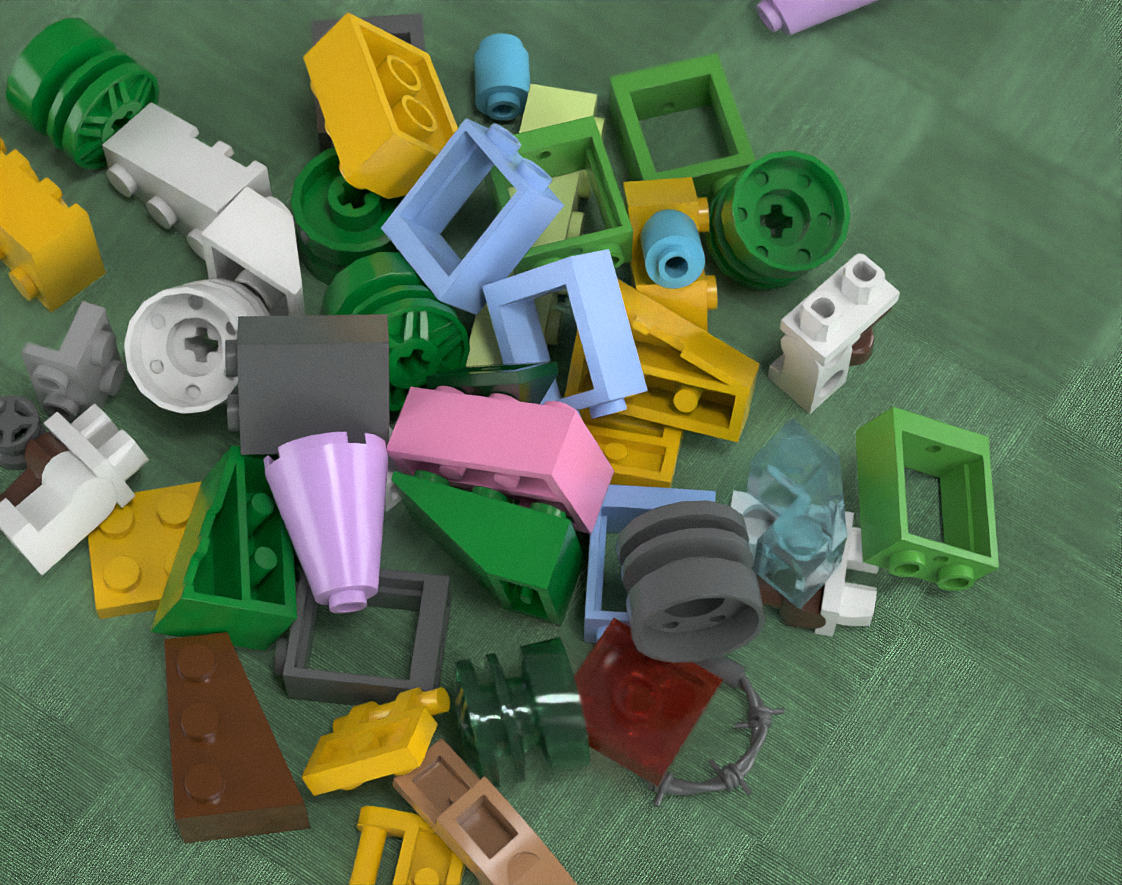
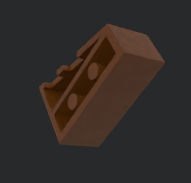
[164,632,311,844]

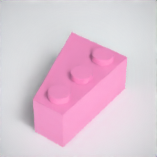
[386,386,614,534]

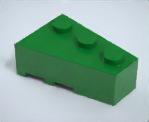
[150,445,297,651]

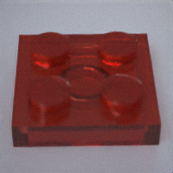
[548,618,723,787]

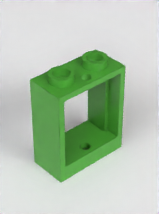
[608,53,756,203]
[484,115,633,275]
[855,406,999,591]

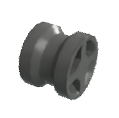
[0,395,46,470]

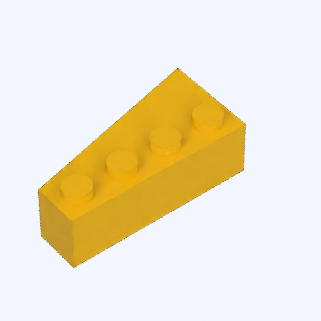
[0,137,106,313]

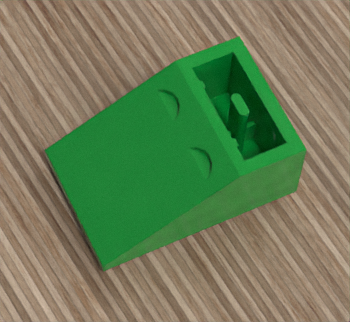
[391,470,584,626]

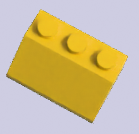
[303,12,458,199]

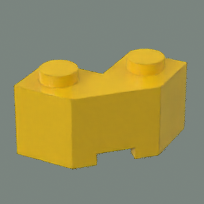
[623,177,718,332]

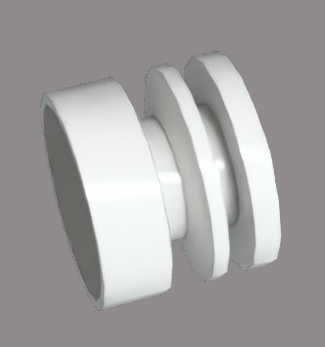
[124,278,270,414]

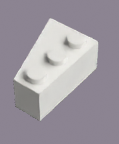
[102,102,272,261]

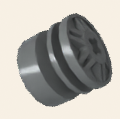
[616,500,766,663]

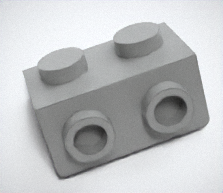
[21,301,125,422]

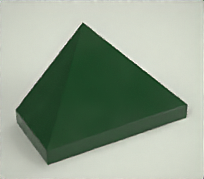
[426,361,559,404]

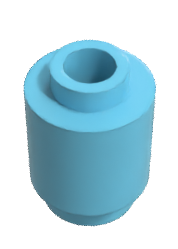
[474,34,530,120]
[640,209,705,289]

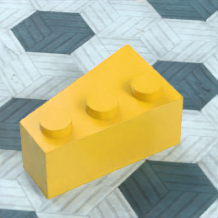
[564,279,760,443]

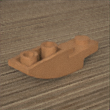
[393,738,577,885]

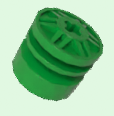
[5,17,160,170]
[705,150,851,291]
[320,252,470,411]

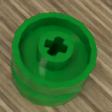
[290,147,406,286]

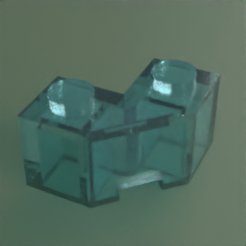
[747,418,847,609]

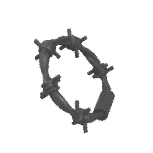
[597,651,784,807]

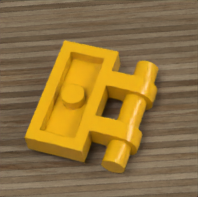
[301,687,450,796]

